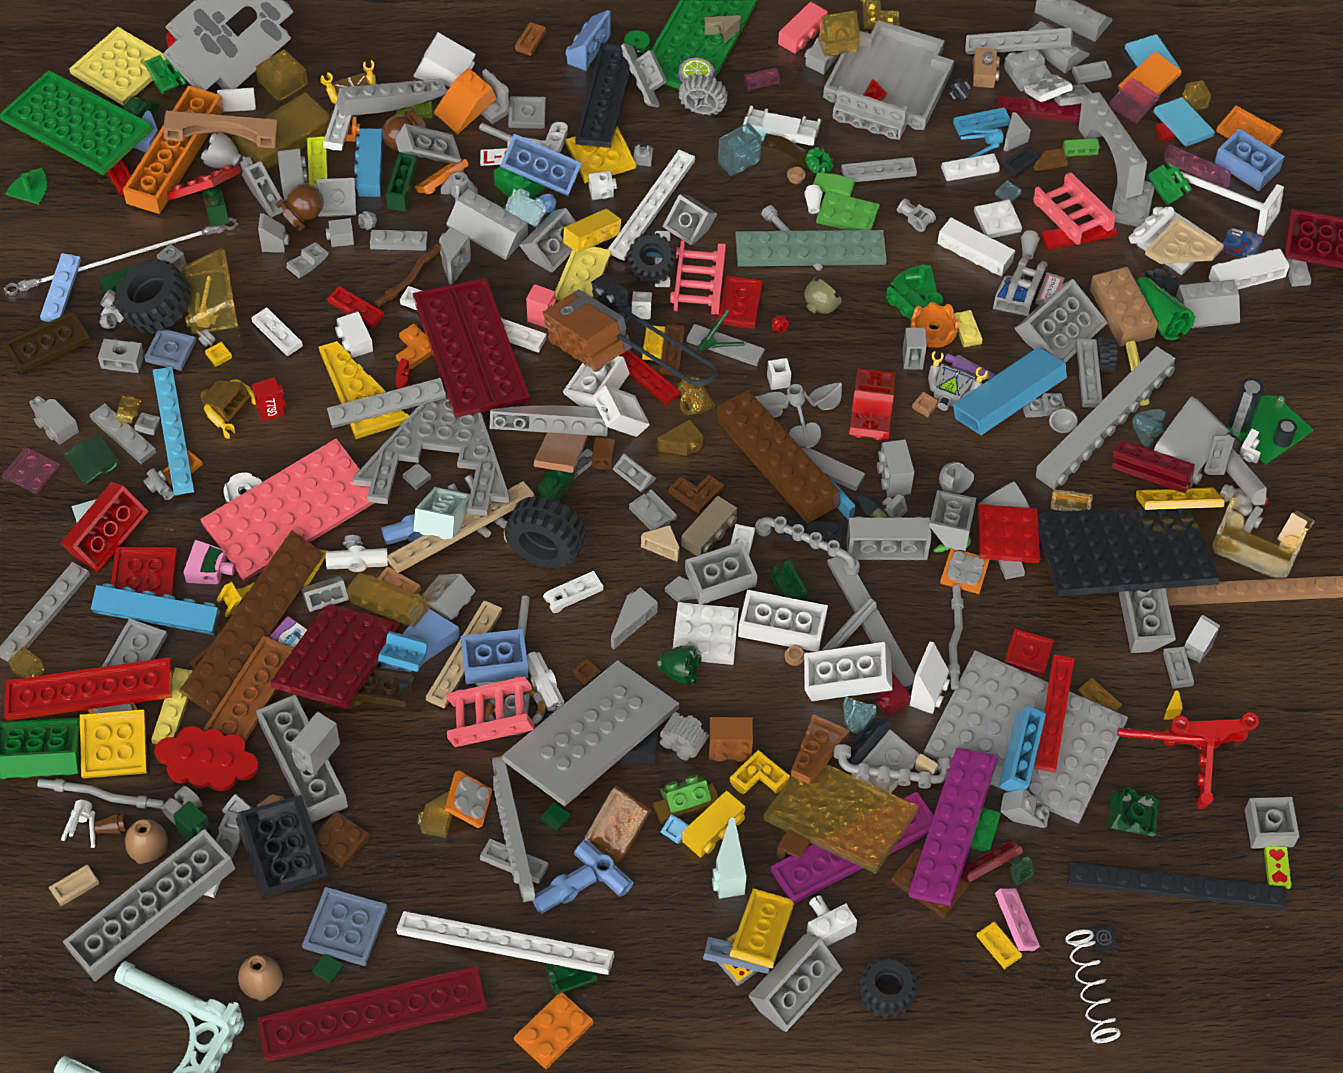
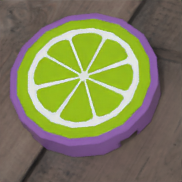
[679,57,714,82]

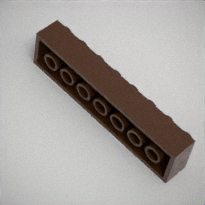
[716,390,840,524]

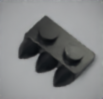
[1145,265,1180,297]

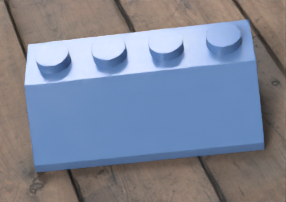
[500,134,582,196]

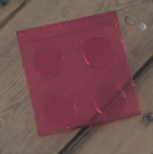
[1108,78,1160,124]
[2,447,60,494]

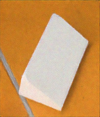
[217,88,256,112]

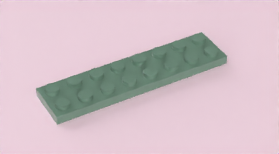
[735,230,887,266]

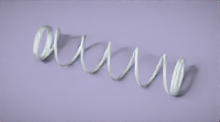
[1065,930,1120,1043]

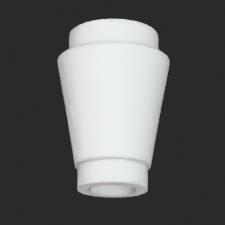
[804,185,823,214]

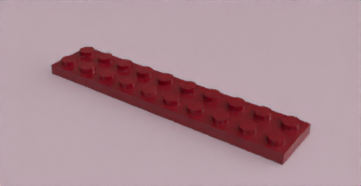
[257,966,487,1062]

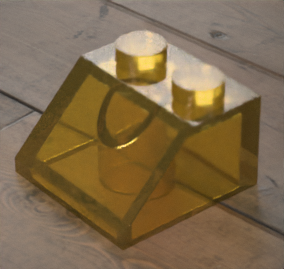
[819,10,860,57]

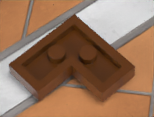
[668,475,724,514]

